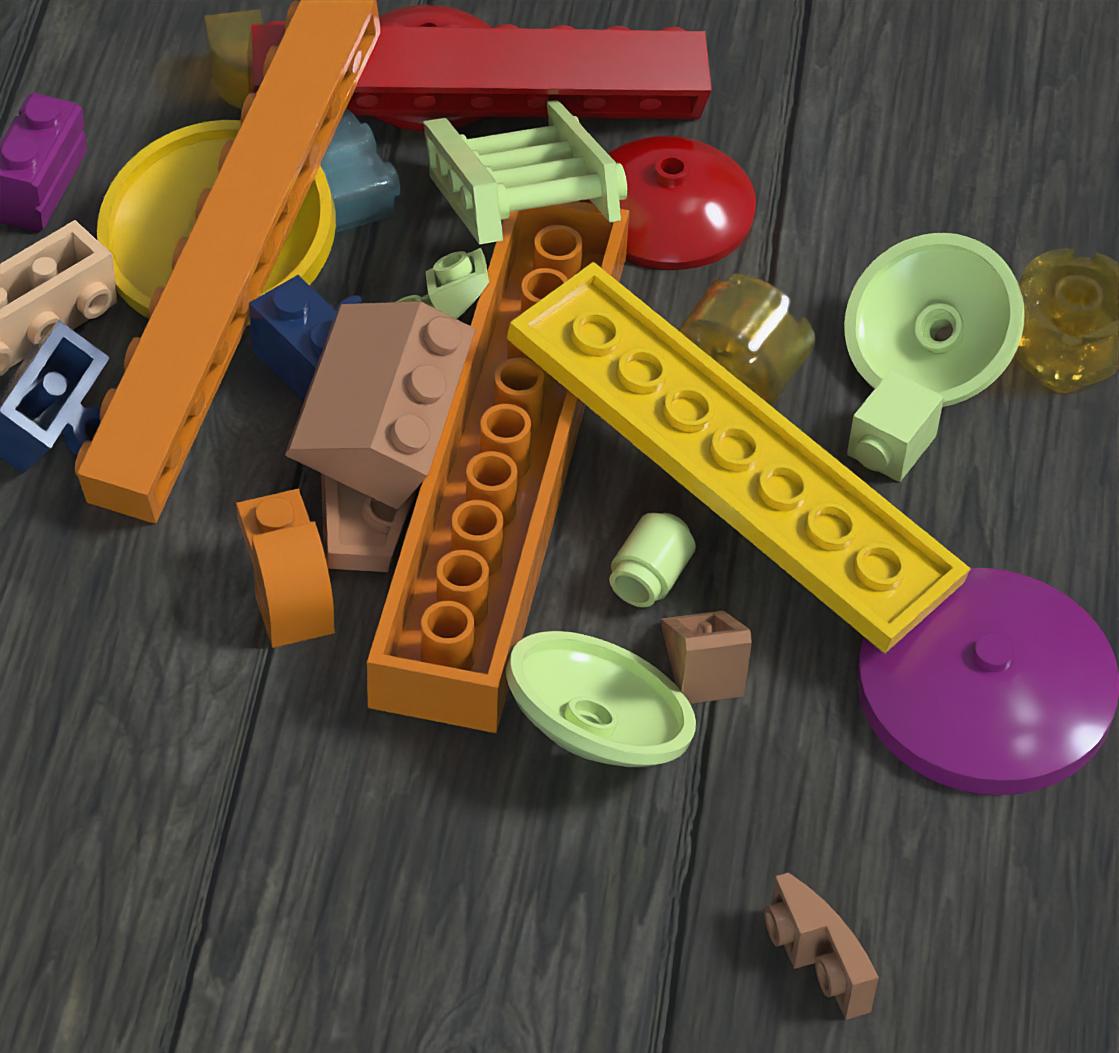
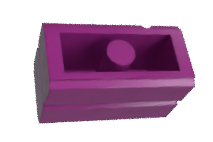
[0,93,87,232]

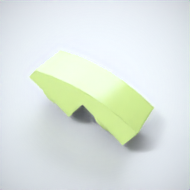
[396,248,489,319]

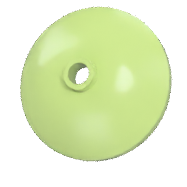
[844,233,1025,407]
[506,631,696,767]

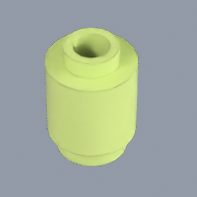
[609,513,696,607]

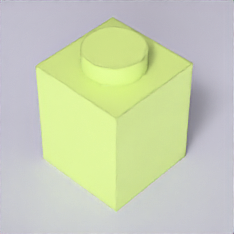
[847,370,944,482]

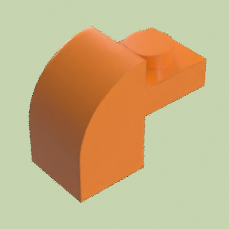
[236,489,335,648]

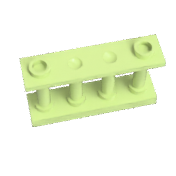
[424,100,627,244]

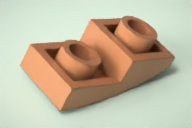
[764,873,879,1020]

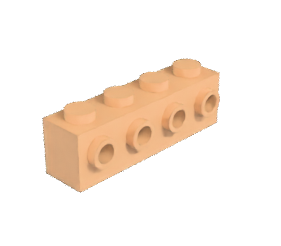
[0,220,117,376]

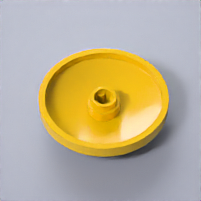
[97,120,336,325]

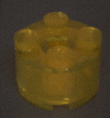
[1014,249,1119,393]
[677,274,815,406]

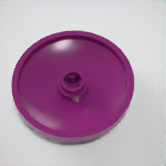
[857,568,1119,795]

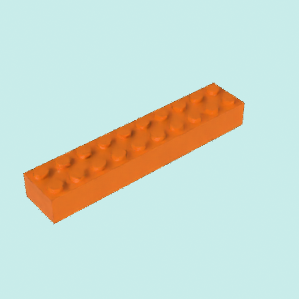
[367,201,629,733]

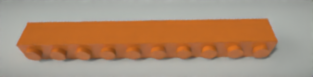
[75,0,381,524]

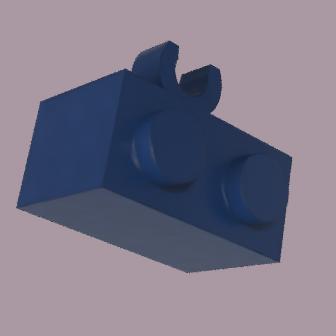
[249,275,362,401]
[0,320,110,474]

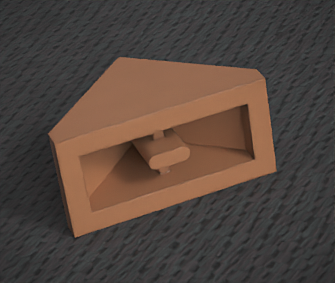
[661,611,752,704]

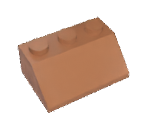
[285,301,476,510]

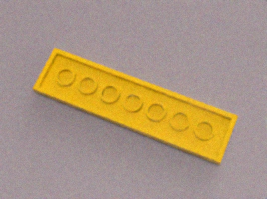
[506,262,971,653]

